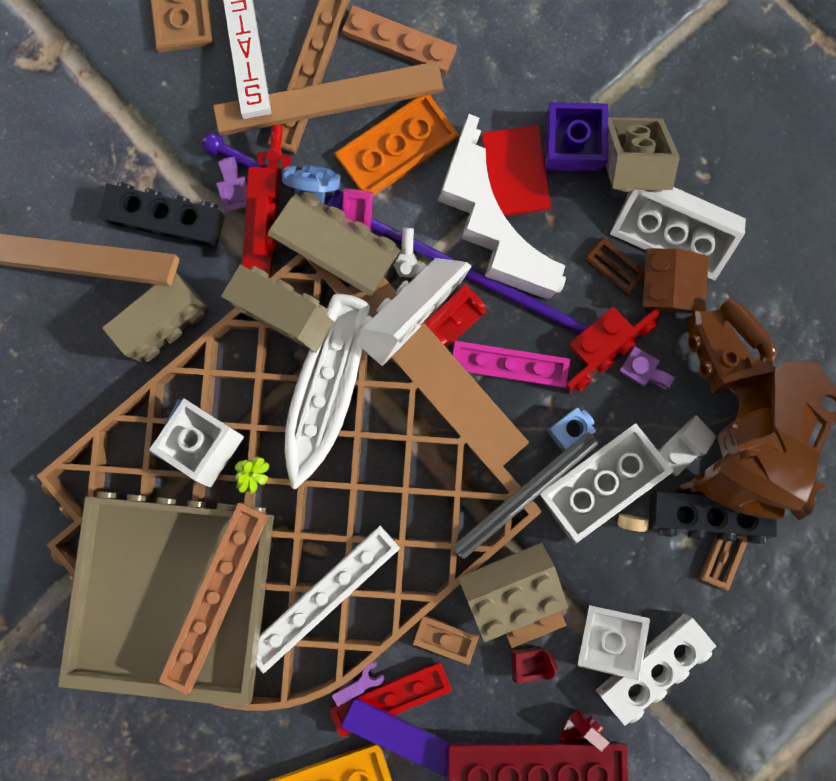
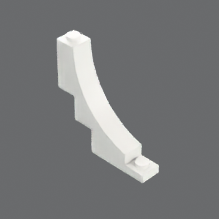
[438,114,566,300]

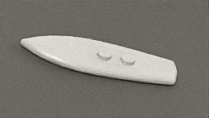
[285,294,370,489]

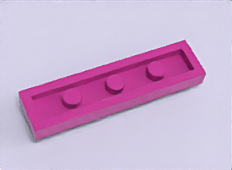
[453,341,570,388]

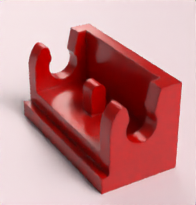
[425,284,487,349]

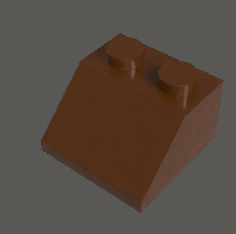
[643,248,709,314]

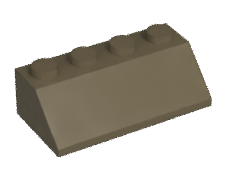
[267,190,401,296]

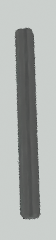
[453,433,598,559]

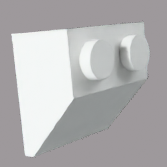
[149,399,244,488]

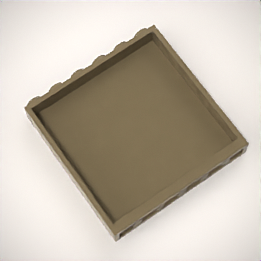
[58,491,274,707]

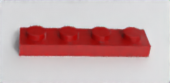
[329,661,452,738]

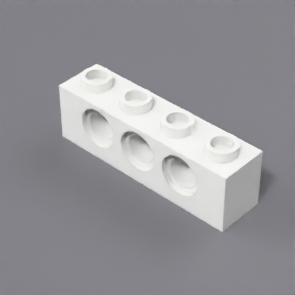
[596,614,716,726]

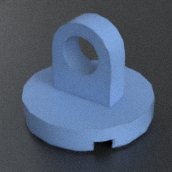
[282,165,341,204]

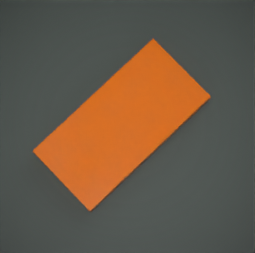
[334,95,459,197]

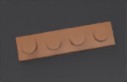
[342,5,457,75]

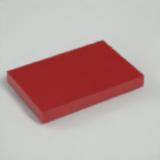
[482,125,551,217]

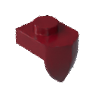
[511,646,558,684]
[560,709,610,752]

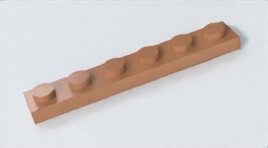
[158,503,269,695]

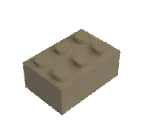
[605,117,680,192]
[221,265,334,353]
[102,273,209,362]
[458,543,568,642]

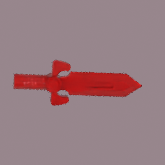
[257,124,291,204]

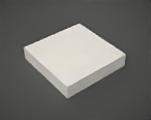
[578,605,650,681]

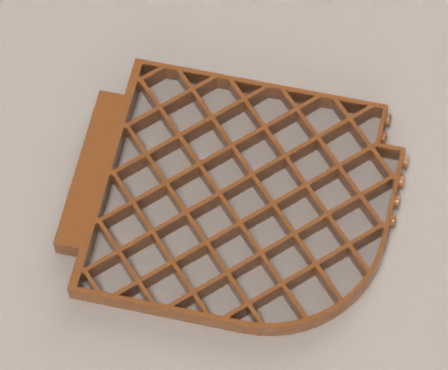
[37,254,542,711]

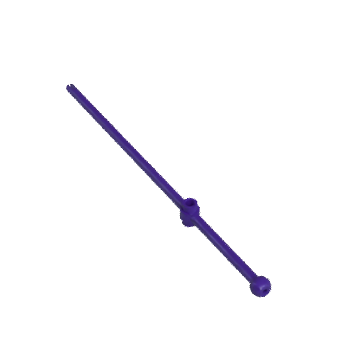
[202,132,590,334]

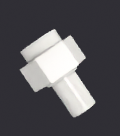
[394,227,420,277]

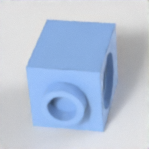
[546,408,596,452]

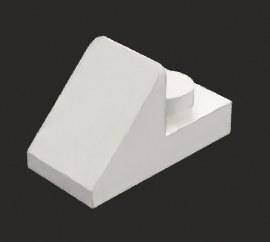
[658,415,717,476]

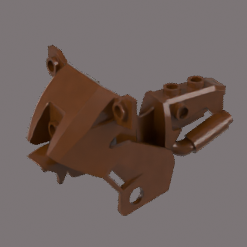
[675,297,836,520]

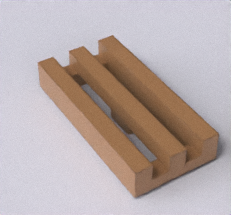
[699,535,747,591]

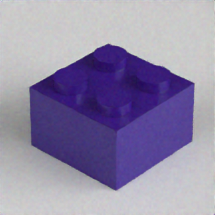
[545,102,608,172]

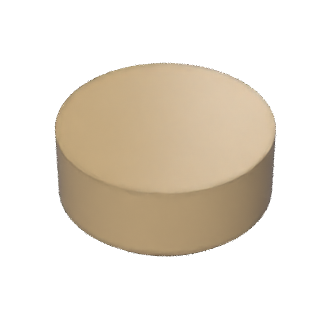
[617,514,649,532]

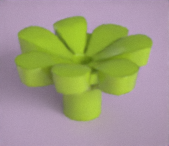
[235,457,269,494]

